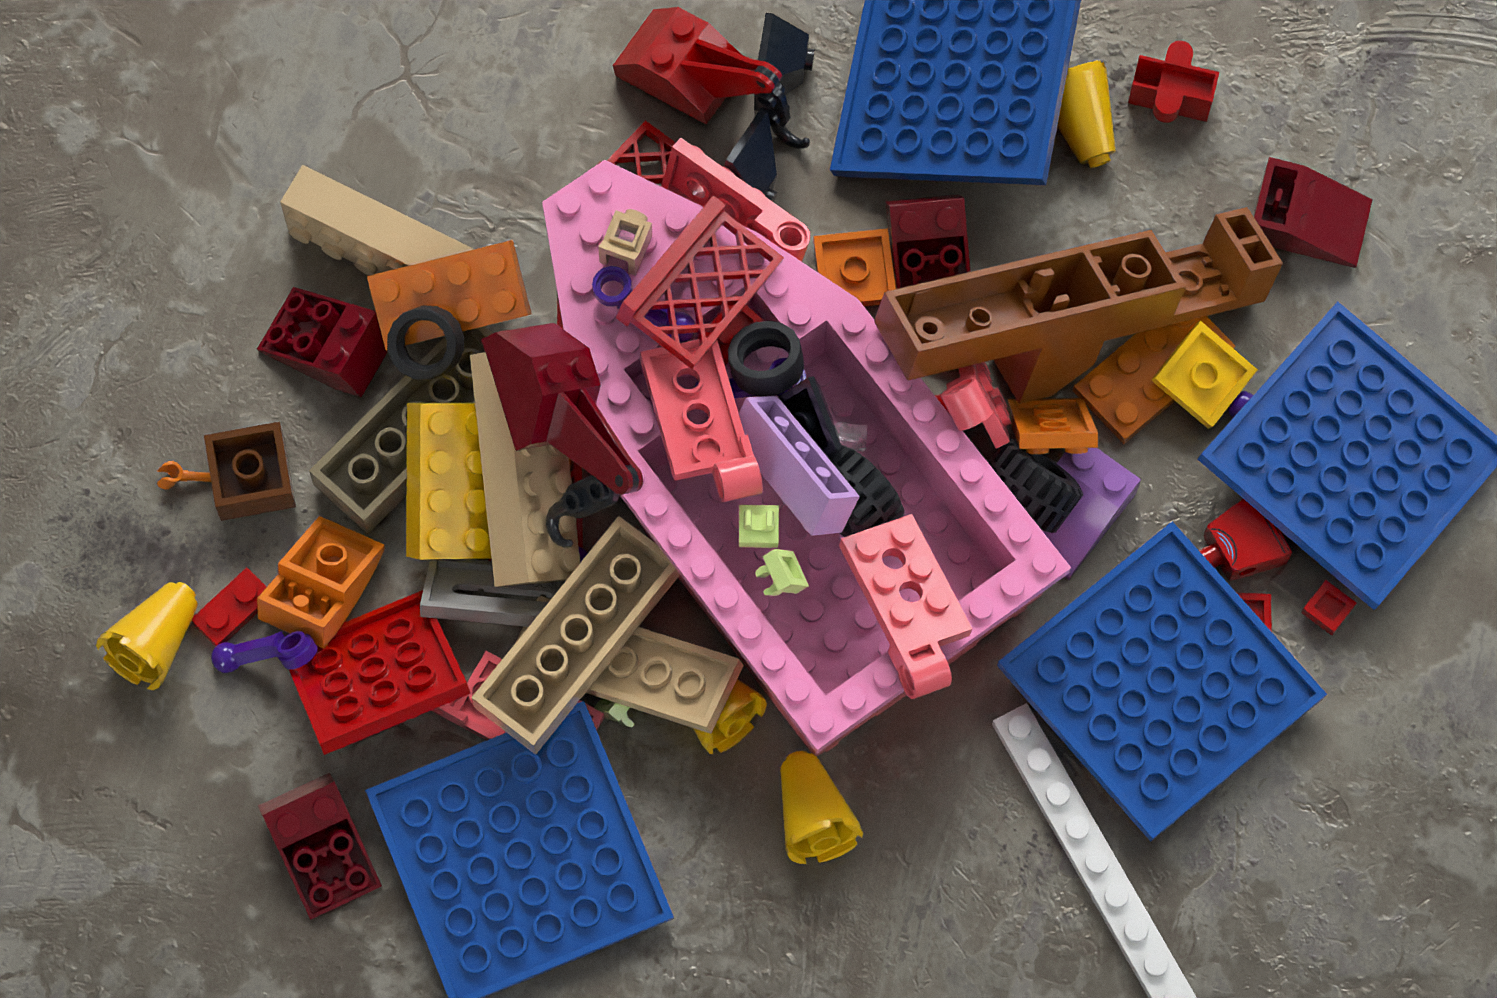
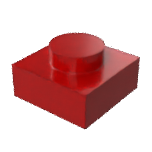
[1301,580,1357,636]

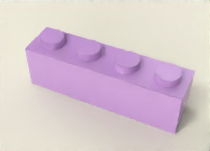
[739,396,860,536]

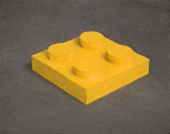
[1151,321,1258,429]

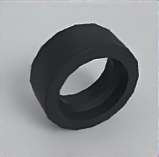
[387,305,464,380]
[728,321,804,397]

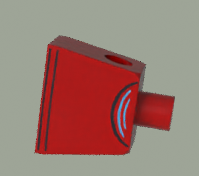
[1199,499,1292,581]

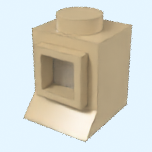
[598,209,653,276]

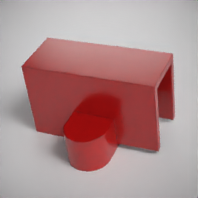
[1128,41,1220,123]

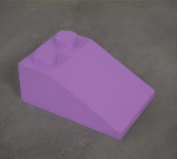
[1043,448,1141,580]

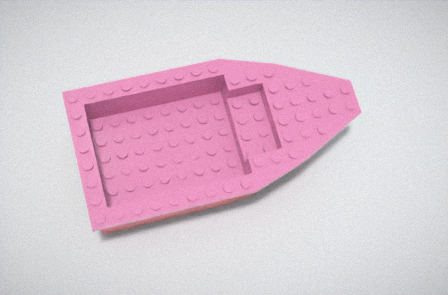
[542,160,1071,757]

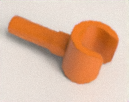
[157,461,211,490]

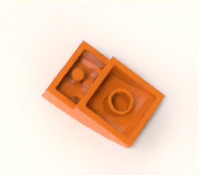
[257,516,385,649]

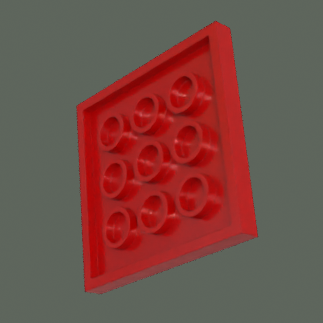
[289,590,471,755]

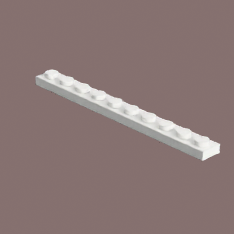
[992,703,1197,998]

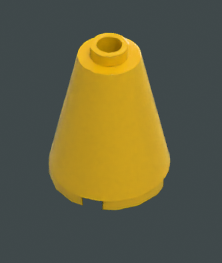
[1057,61,1116,168]
[96,582,198,690]
[693,679,767,754]
[780,751,863,864]

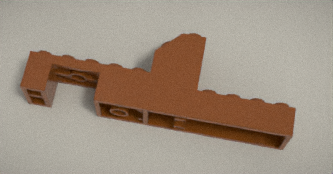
[874,207,1283,404]

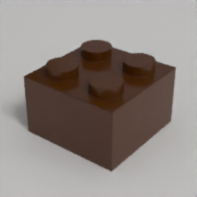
[204,421,296,521]

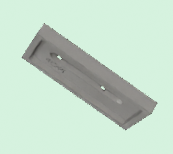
[420,559,565,627]

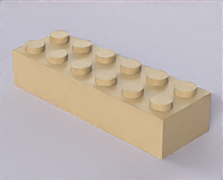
[280,165,474,276]
[470,352,580,587]
[471,516,680,755]

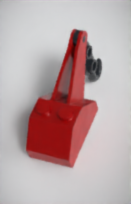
[612,7,810,149]

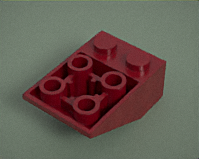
[1253,157,1373,268]
[885,194,971,289]
[257,287,388,397]
[258,773,382,920]

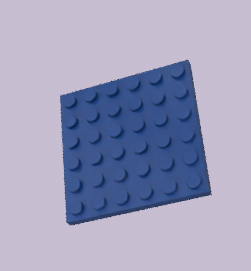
[830,0,1081,185]
[1197,301,1497,610]
[997,521,1327,842]
[365,701,674,998]

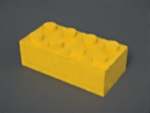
[406,403,492,560]

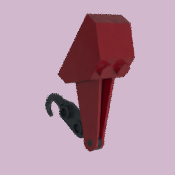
[481,323,643,548]

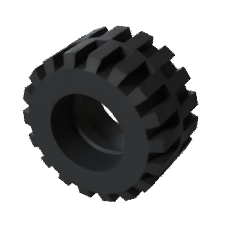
[988,438,1083,533]
[828,445,904,537]

